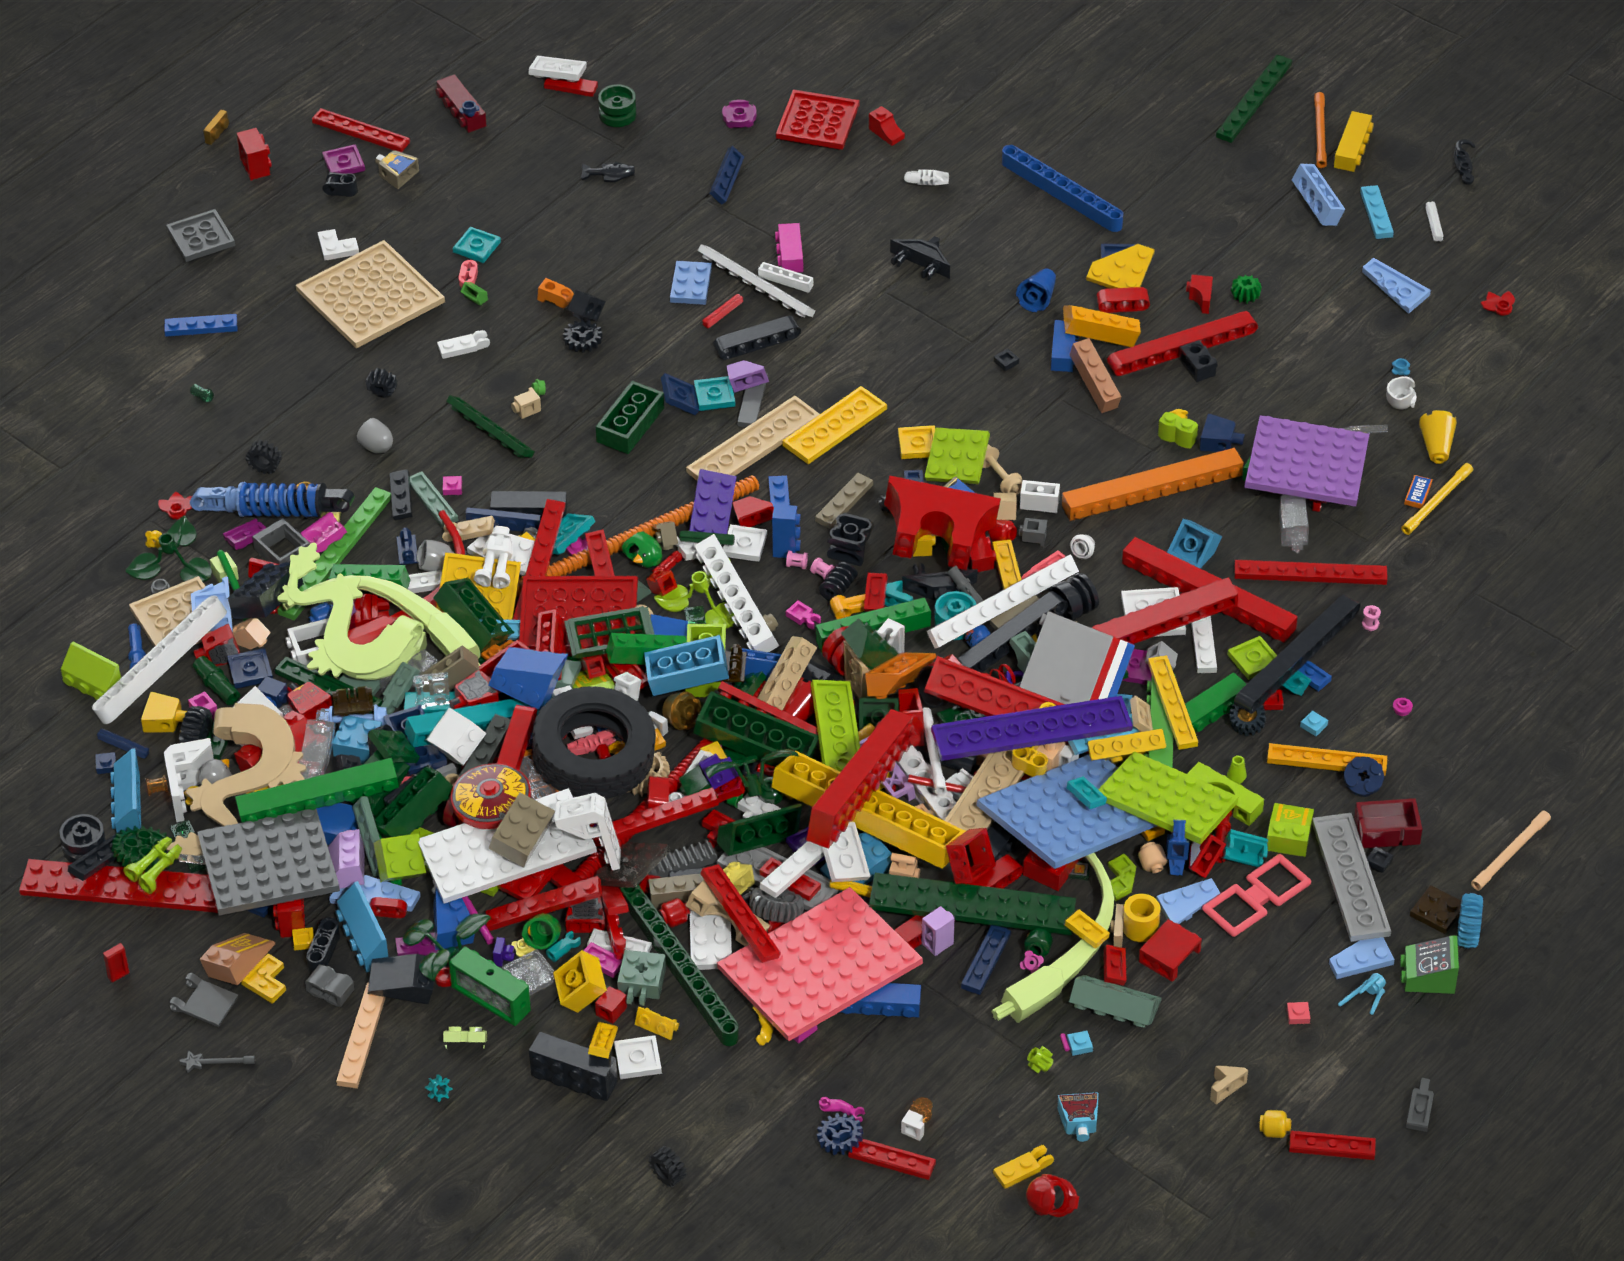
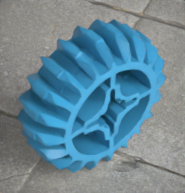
[1457,893,1483,948]

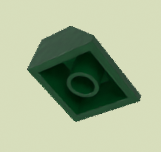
[859,697,899,731]

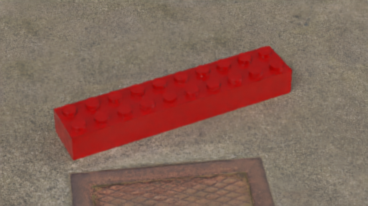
[806,709,914,849]

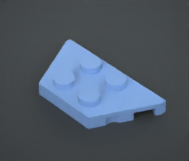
[191,577,233,632]

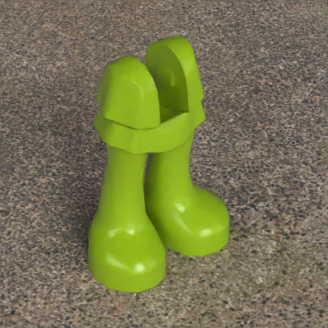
[123,837,182,894]

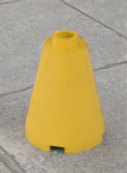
[1419,410,1457,464]

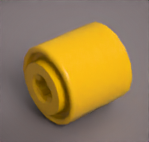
[1123,894,1161,942]

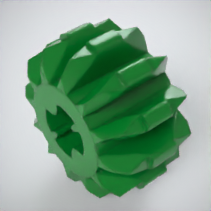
[1231,274,1262,303]

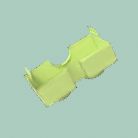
[443,1026,487,1049]

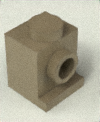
[653,521,678,550]

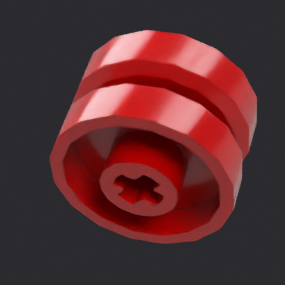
[822,626,849,676]

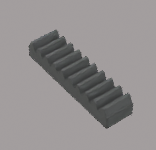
[635,840,717,882]

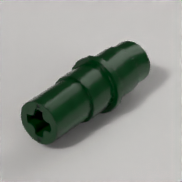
[193,656,240,705]

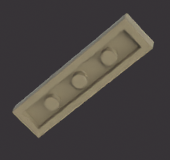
[815,473,873,529]

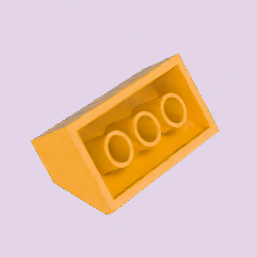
[1063,305,1141,347]

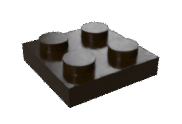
[1410,885,1461,934]

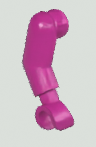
[819,1097,865,1123]

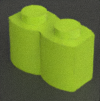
[1158,412,1198,448]

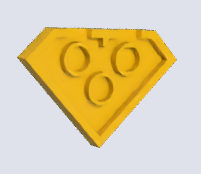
[1086,244,1155,289]

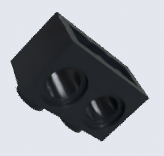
[568,290,606,321]
[1179,340,1218,382]

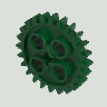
[111,826,176,873]

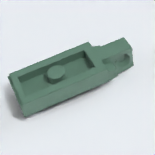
[381,662,420,715]

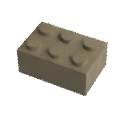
[488,792,555,868]

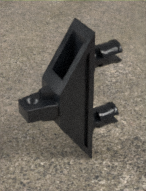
[890,236,950,281]
[902,563,978,600]

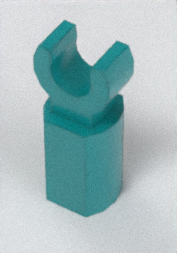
[546,931,581,962]

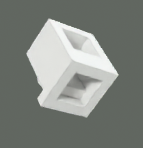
[614,672,642,701]

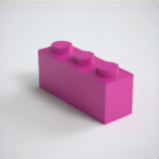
[775,223,803,272]

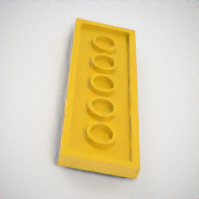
[782,386,887,464]

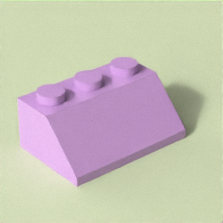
[328,829,364,889]

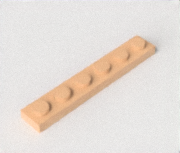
[336,982,386,1088]

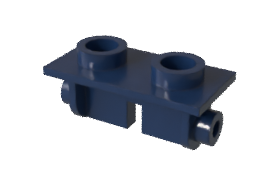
[397,528,418,565]

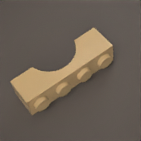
[686,880,770,946]

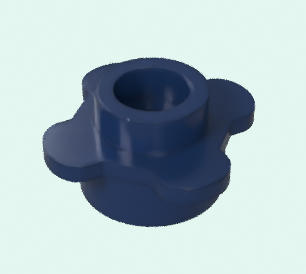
[459,100,480,117]

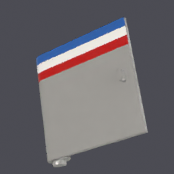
[1019,611,1135,704]

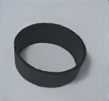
[917,666,949,708]

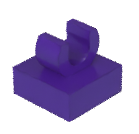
[493,937,515,967]

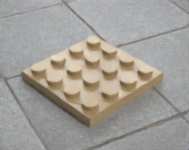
[129,576,212,647]

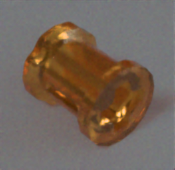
[146,775,169,796]

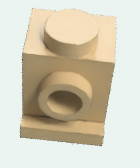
[511,387,541,419]

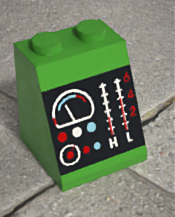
[1400,936,1459,994]

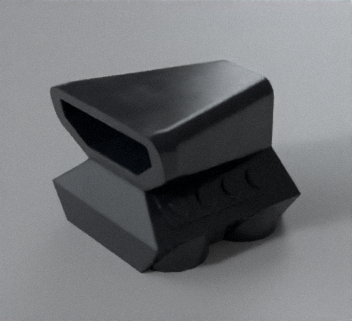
[827,513,875,566]

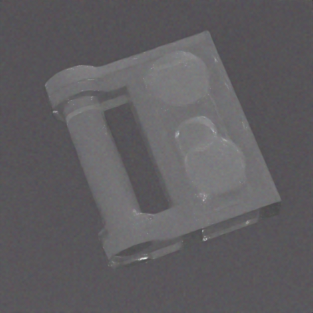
[413,672,450,709]

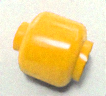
[1260,1110,1291,1138]

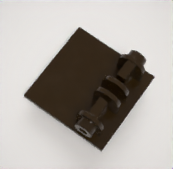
[716,644,747,682]
[332,686,373,717]

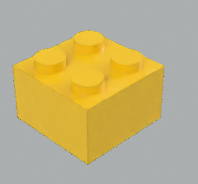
[553,950,607,1013]

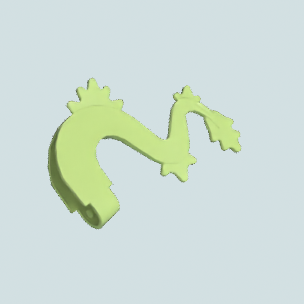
[278,543,424,680]

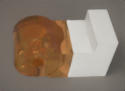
[901,1097,932,1141]

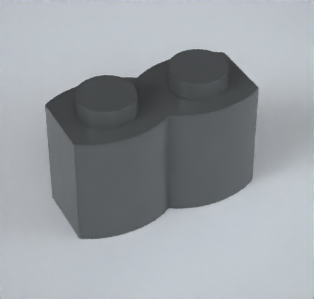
[305,965,354,1007]

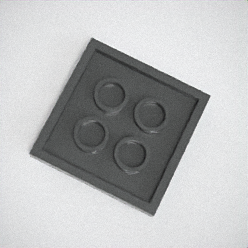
[166,209,235,262]

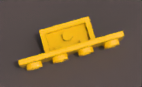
[1087,729,1166,763]

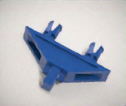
[1167,819,1189,875]

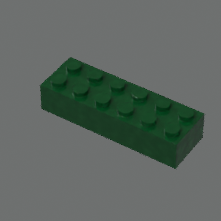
[693,691,819,767]

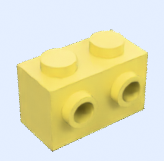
[723,862,755,895]

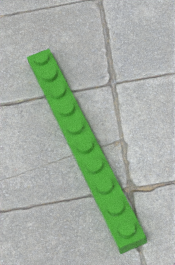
[277,487,391,621]

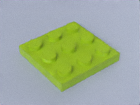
[924,428,990,484]

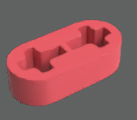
[459,260,478,288]

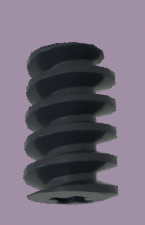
[819,562,858,601]

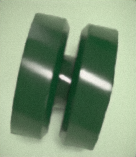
[598,84,636,127]

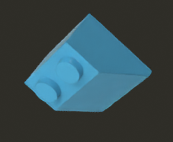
[1167,519,1222,568]

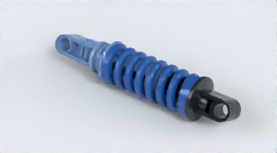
[190,482,355,518]

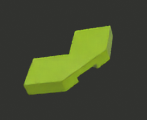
[1108,854,1136,901]

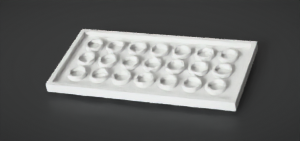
[418,788,597,904]

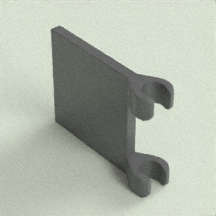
[170,973,238,1027]

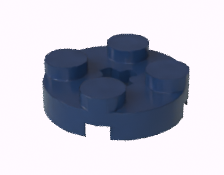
[1344,757,1384,797]

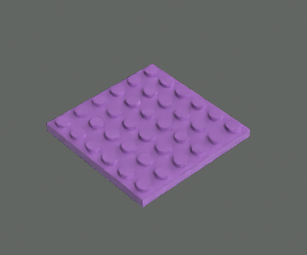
[1245,416,1369,506]

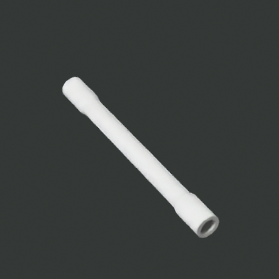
[923,708,947,795]

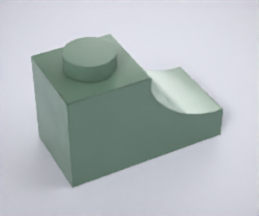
[1009,631,1036,673]

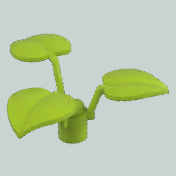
[654,559,735,628]

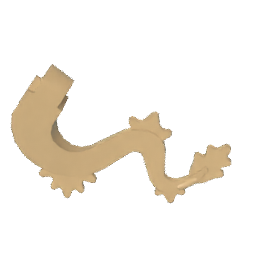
[166,703,307,861]

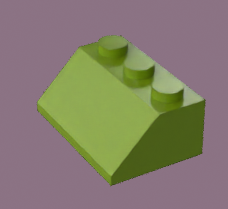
[61,642,121,700]

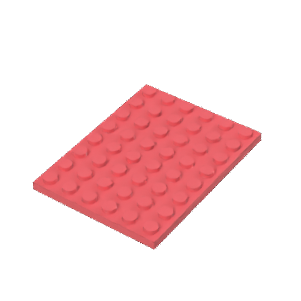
[717,887,923,1041]

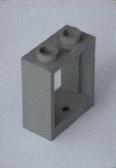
[252,518,310,564]

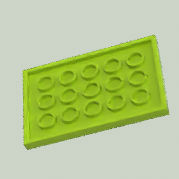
[1098,752,1239,844]

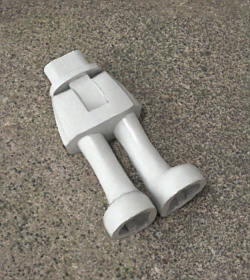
[474,526,513,589]

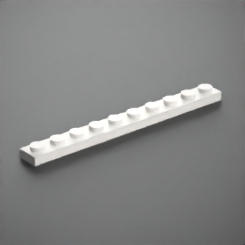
[927,554,1079,648]

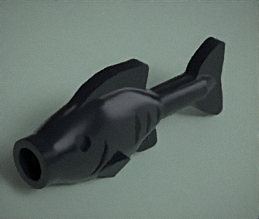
[581,161,635,182]

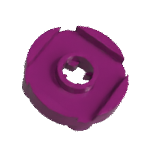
[722,100,757,128]

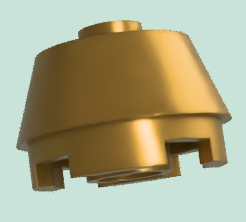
[663,692,701,730]

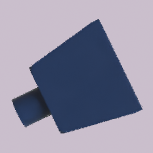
[1200,414,1245,452]

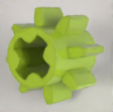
[1027,1046,1053,1073]

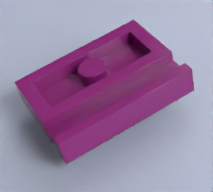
[223,519,266,550]

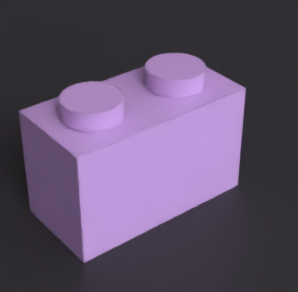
[922,906,955,956]

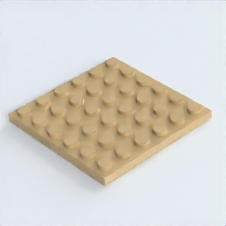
[296,240,445,348]

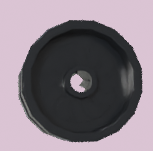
[59,814,106,863]

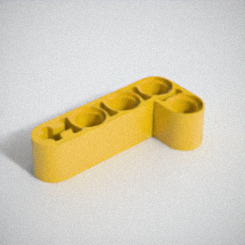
[1011,702,1056,777]

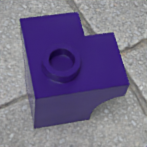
[699,754,739,789]

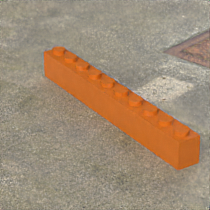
[1062,448,1243,521]

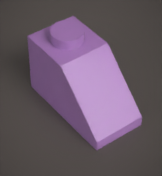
[727,360,769,393]

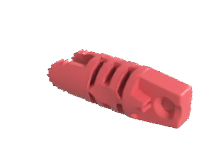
[567,729,617,755]

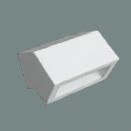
[1058,745,1079,767]

